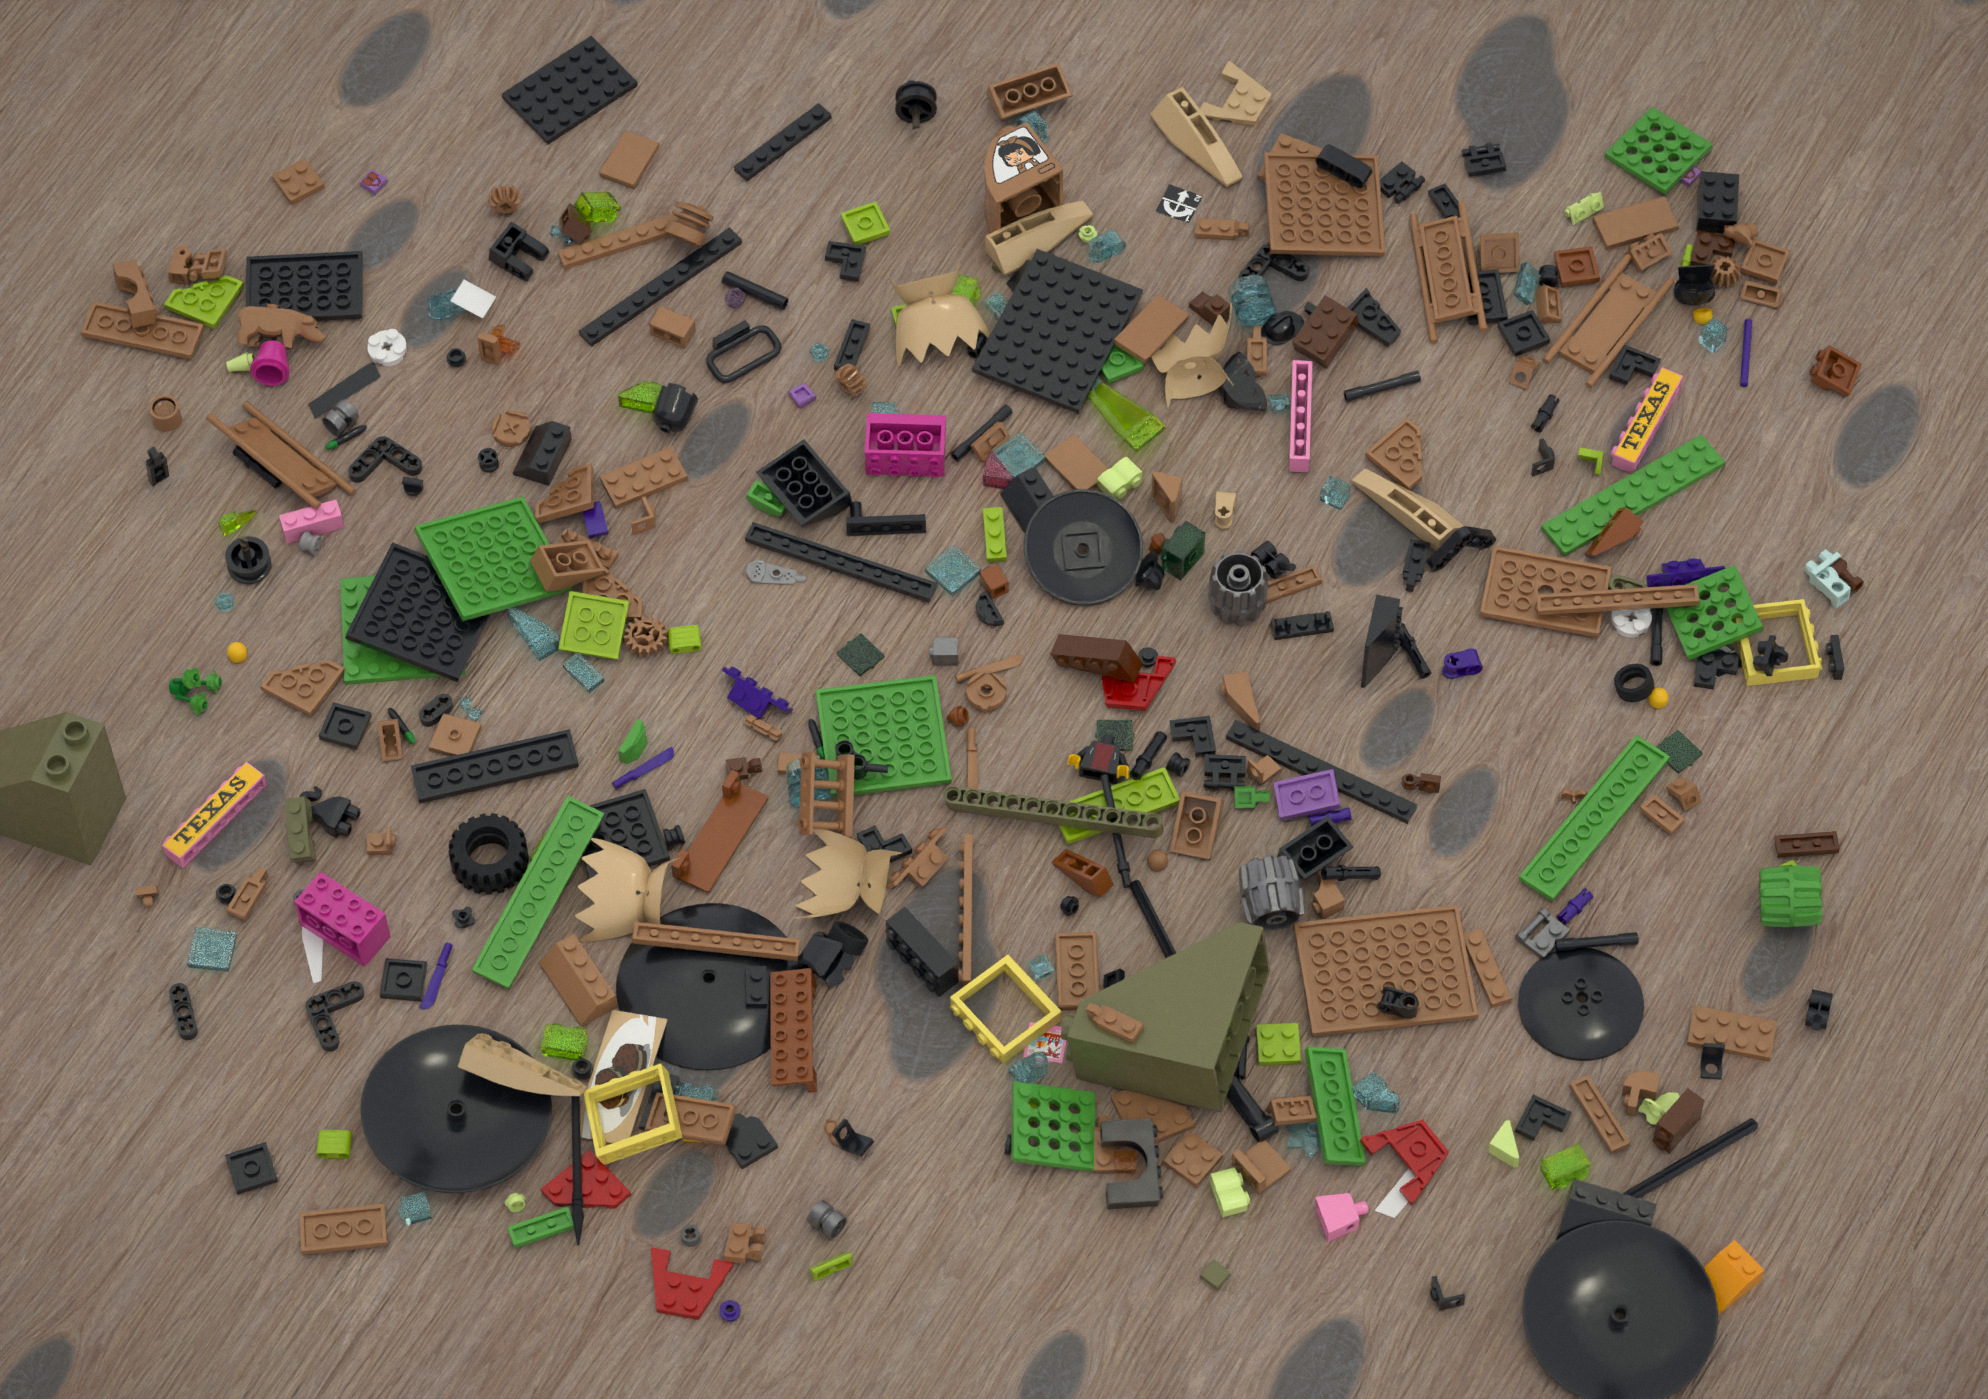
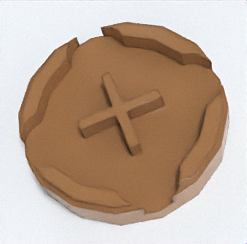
[492,411,531,447]

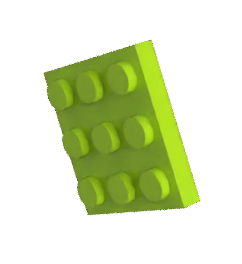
[558,591,629,661]

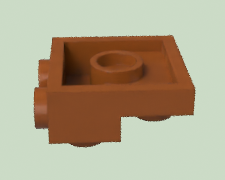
[1809,345,1862,397]

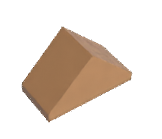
[377,719,403,761]

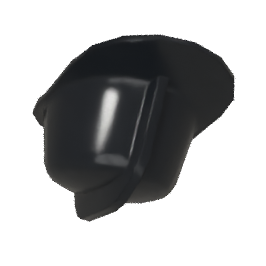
[1261,311,1304,345]
[1135,551,1165,590]

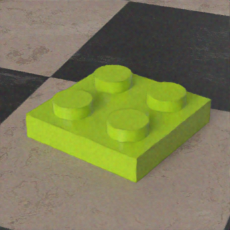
[840,201,890,245]
[1256,1023,1301,1066]

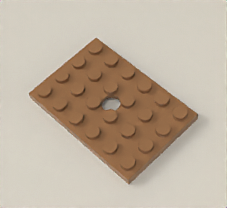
[1480,546,1612,638]

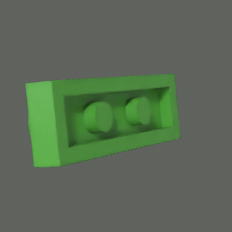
[507,1207,574,1249]

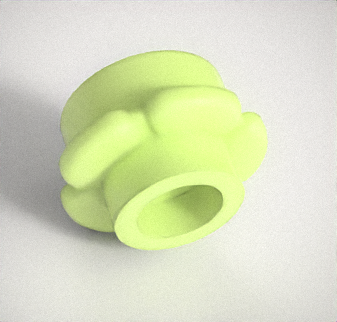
[1078,225,1097,243]
[505,1193,525,1213]

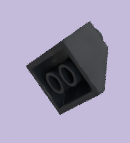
[513,421,572,486]
[1000,467,1053,534]
[1277,816,1353,881]

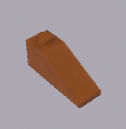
[1584,507,1643,557]
[1052,849,1114,898]

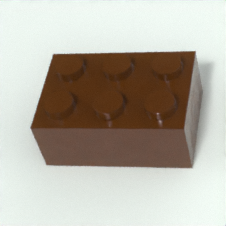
[1292,295,1359,369]

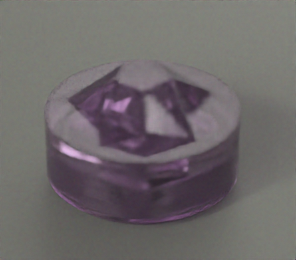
[725,288,745,308]

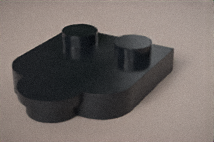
[725,1114,778,1169]

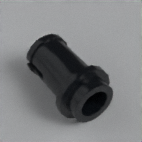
[967,333,987,358]

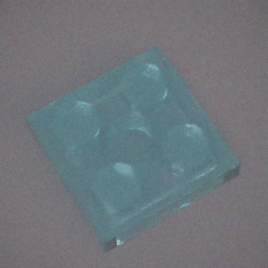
[990,432,1046,479]
[925,545,981,597]
[187,927,237,972]

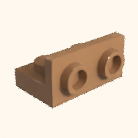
[1624,233,1672,272]
[1266,1095,1317,1126]

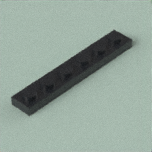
[734,103,831,181]

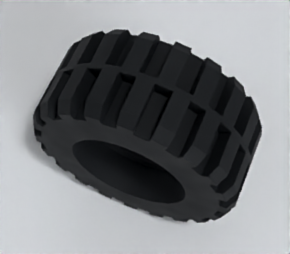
[448,813,529,895]

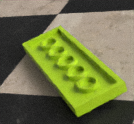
[1051,767,1180,845]

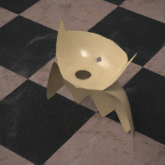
[889,259,990,366]
[1151,303,1234,409]
[794,829,901,920]
[575,838,680,942]

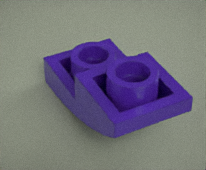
[582,501,608,539]

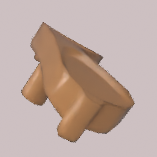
[1559,789,1588,803]
[825,1119,843,1147]

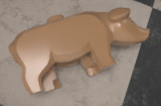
[237,304,327,350]

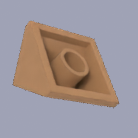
[1151,471,1183,523]

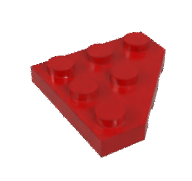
[541,1150,631,1209]

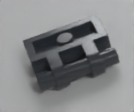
[1461,143,1506,177]
[1380,161,1425,204]
[1204,754,1246,791]

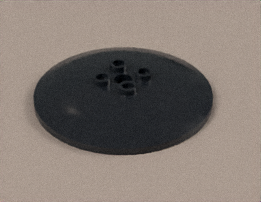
[1024,489,1143,606]
[1518,948,1644,1061]

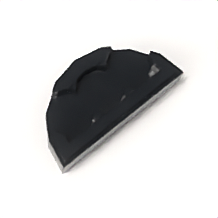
[975,590,1004,626]

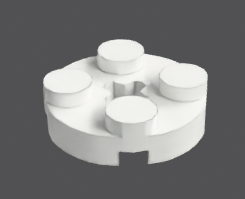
[367,329,407,367]
[1611,609,1652,638]

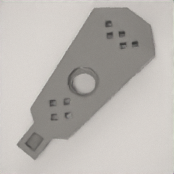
[746,560,807,585]

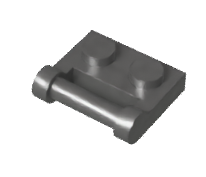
[1515,908,1570,959]

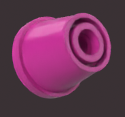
[250,341,290,386]

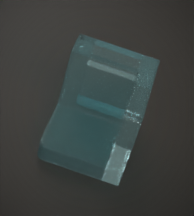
[1320,476,1351,510]

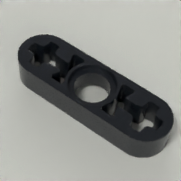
[169,983,198,1040]

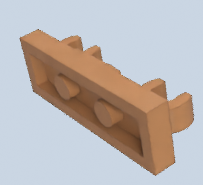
[557,529,618,570]

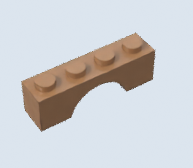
[113,259,158,328]

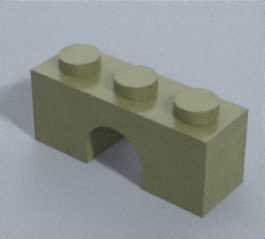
[284,796,316,864]

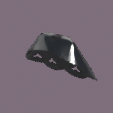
[1218,352,1267,411]

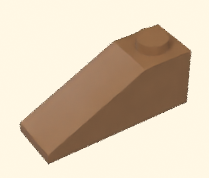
[1220,671,1260,731]

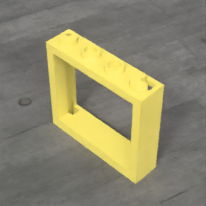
[1733,599,1822,686]
[950,955,1062,1064]
[583,1064,682,1165]

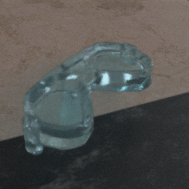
[550,225,574,244]
[460,697,482,720]

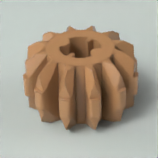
[489,184,521,215]
[1710,255,1740,289]
[835,363,867,397]

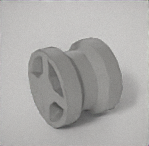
[299,531,322,555]

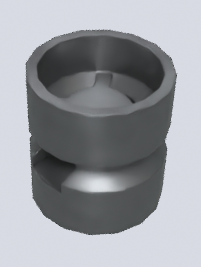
[321,399,359,436]
[807,1200,848,1240]

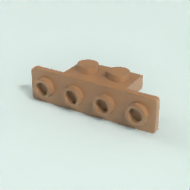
[886,827,948,889]

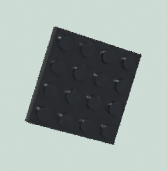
[582,789,670,879]

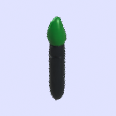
[324,425,367,450]
[388,708,415,744]
[808,718,825,760]

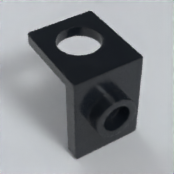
[1531,438,1555,477]
[1700,1043,1725,1080]
[832,1119,874,1157]
[1430,1276,1465,1311]

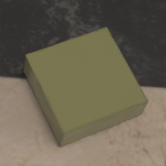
[1200,1260,1231,1290]

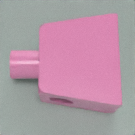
[1315,1193,1368,1242]

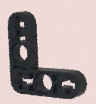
[1238,244,1309,290]
[348,436,422,483]
[1427,526,1496,572]
[305,981,364,1052]

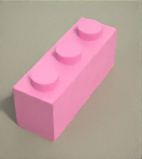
[279,500,344,544]

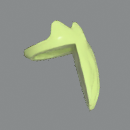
[1638,1092,1680,1125]

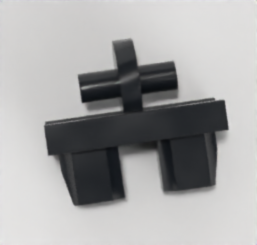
[1753,635,1789,676]

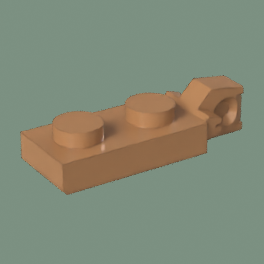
[1195,218,1249,240]
[1247,326,1267,376]
[226,866,268,921]
[1086,1003,1144,1043]
[1093,1115,1115,1173]

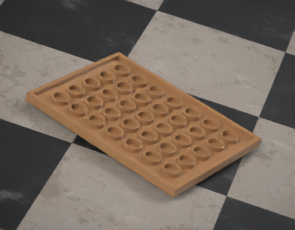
[1294,905,1478,1037]

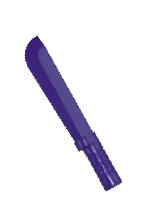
[612,747,674,789]
[420,942,453,1009]

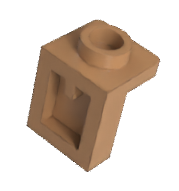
[367,827,396,855]

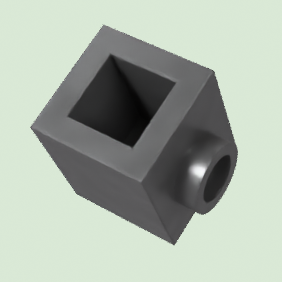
[929,636,958,665]

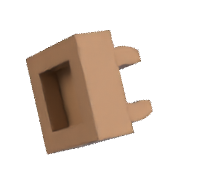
[135,884,159,907]

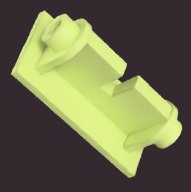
[1564,192,1604,225]

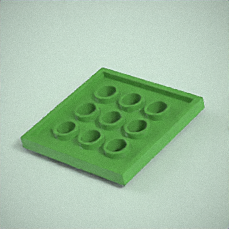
[1605,107,1712,195]
[1666,565,1764,660]
[1011,1081,1095,1172]

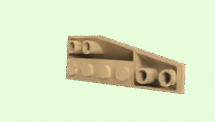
[1150,87,1243,187]
[985,201,1093,276]
[1351,469,1463,551]
[458,1033,587,1096]

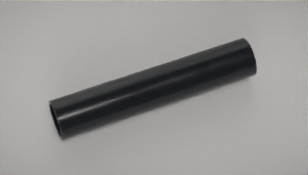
[722,271,789,310]

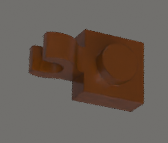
[726,757,762,780]

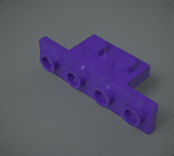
[1646,558,1726,587]
[722,666,793,719]

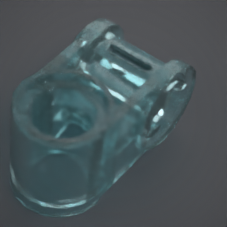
[1016,109,1048,144]
[1089,229,1126,262]
[427,289,465,320]
[1007,1052,1048,1083]

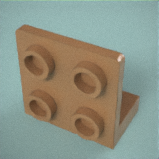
[1231,1140,1291,1194]

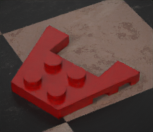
[1102,656,1176,711]
[1360,1119,1449,1205]
[651,1247,733,1320]

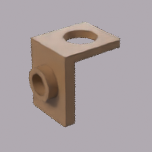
[1509,356,1540,389]
[631,496,656,535]
[1247,755,1281,786]

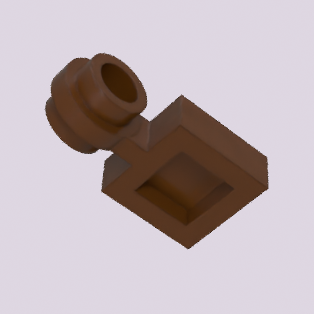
[1401,773,1441,793]

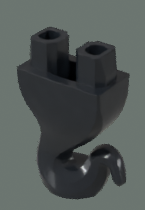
[299,786,361,838]

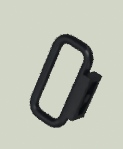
[706,320,781,383]

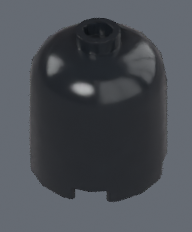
[652,383,698,433]

